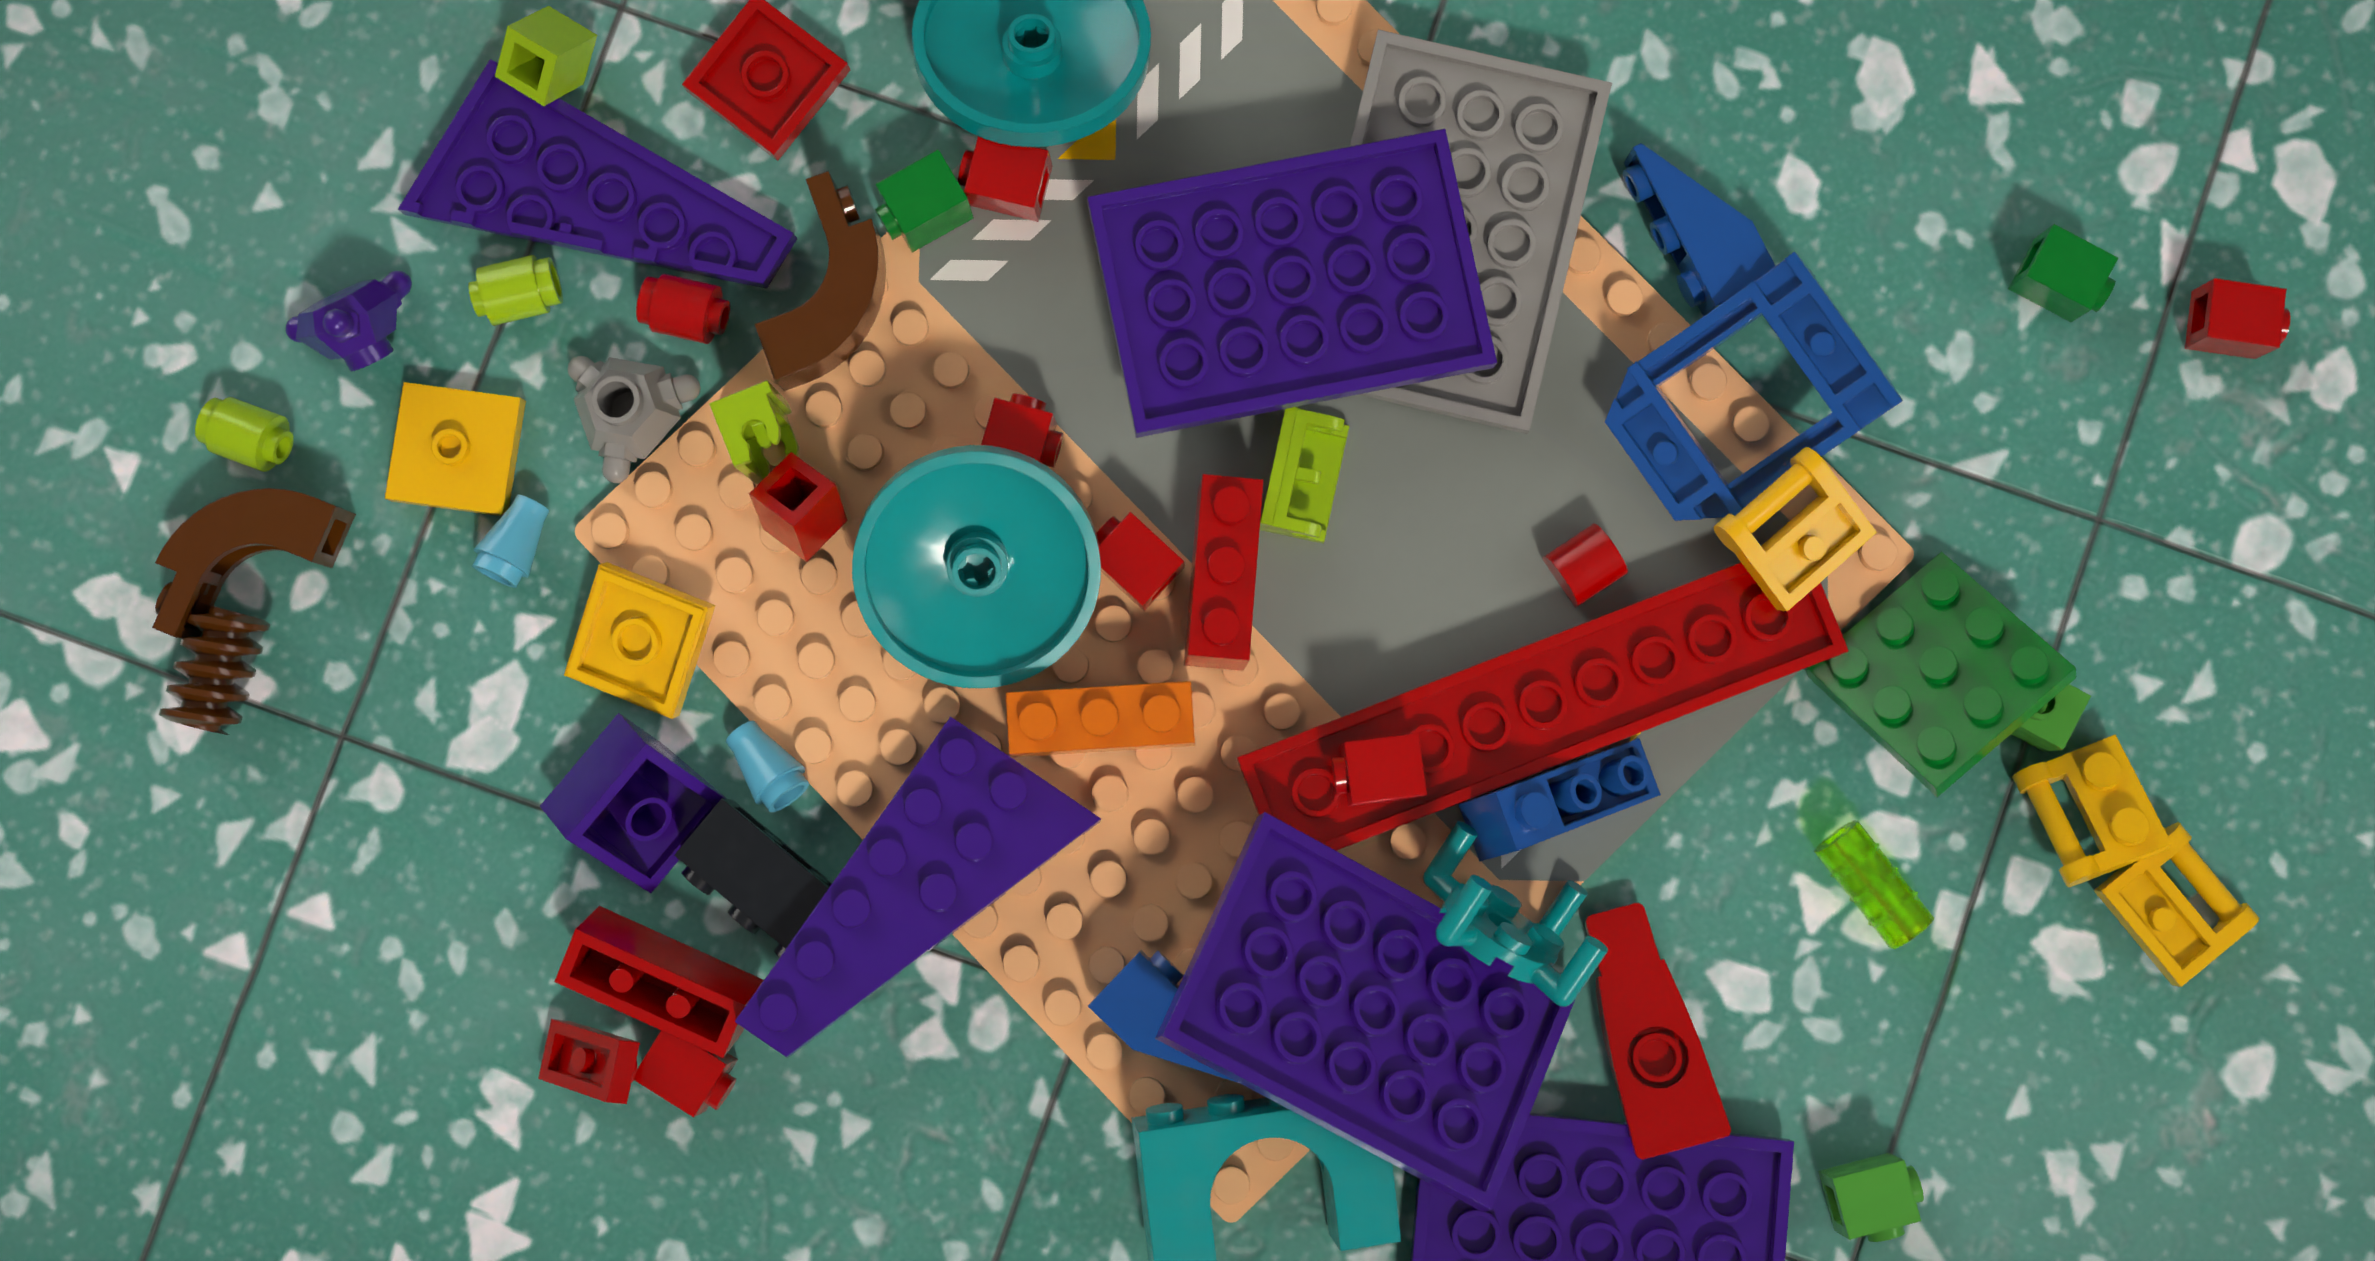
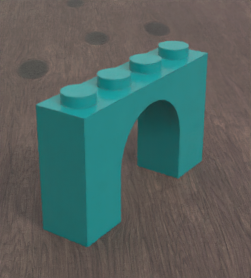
[1131,1094,1401,1261]

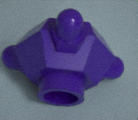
[285,271,412,372]

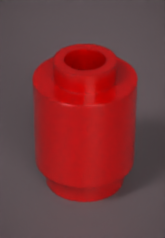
[636,274,730,344]

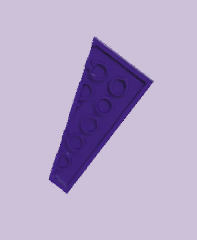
[398,59,797,289]
[735,717,1101,1058]

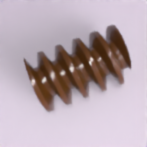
[159,603,270,735]

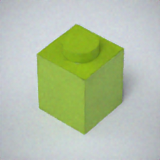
[495,6,597,106]

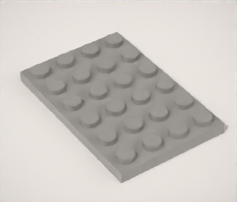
[1350,29,1612,434]

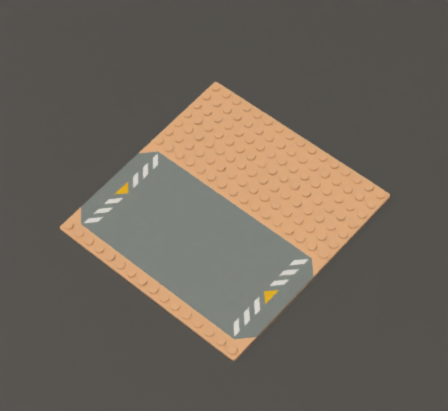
[575,0,1914,1223]

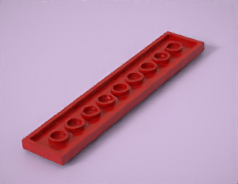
[1236,562,1849,851]

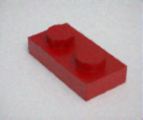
[538,1019,640,1104]

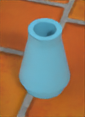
[472,494,549,588]
[726,721,809,812]

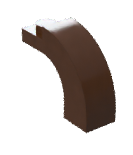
[754,171,886,391]
[152,488,356,639]

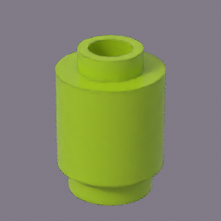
[468,255,563,326]
[195,397,294,472]

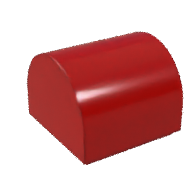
[1542,523,1628,608]

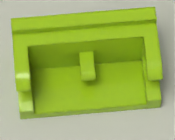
[709,380,799,484]
[1260,407,1350,544]

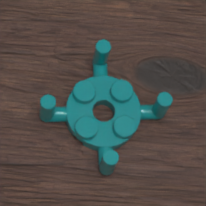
[1423,821,1608,1007]

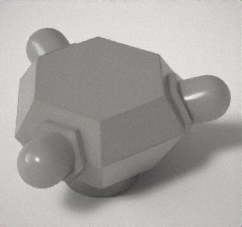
[568,356,701,483]

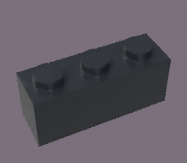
[674,798,832,958]

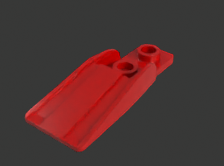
[1585,903,1731,1160]

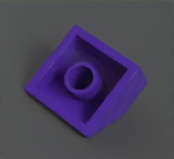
[540,713,727,893]

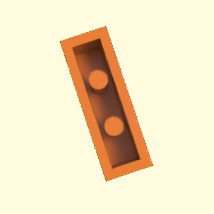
[1006,681,1195,757]

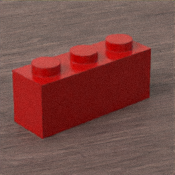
[1184,474,1264,671]
[554,906,764,1058]

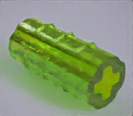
[1814,820,1934,949]

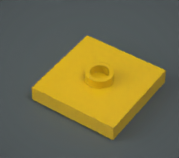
[385,382,526,516]
[564,562,716,719]

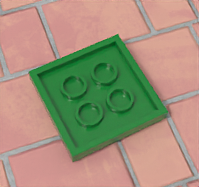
[1806,551,2076,797]

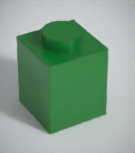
[875,149,974,253]
[2008,224,2118,322]

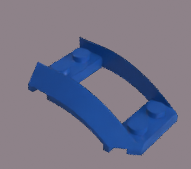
[1605,251,1903,521]

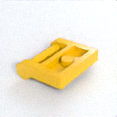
[1714,447,1877,611]
[2012,734,2172,887]
[2093,822,2260,987]

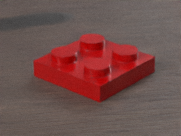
[682,0,851,161]

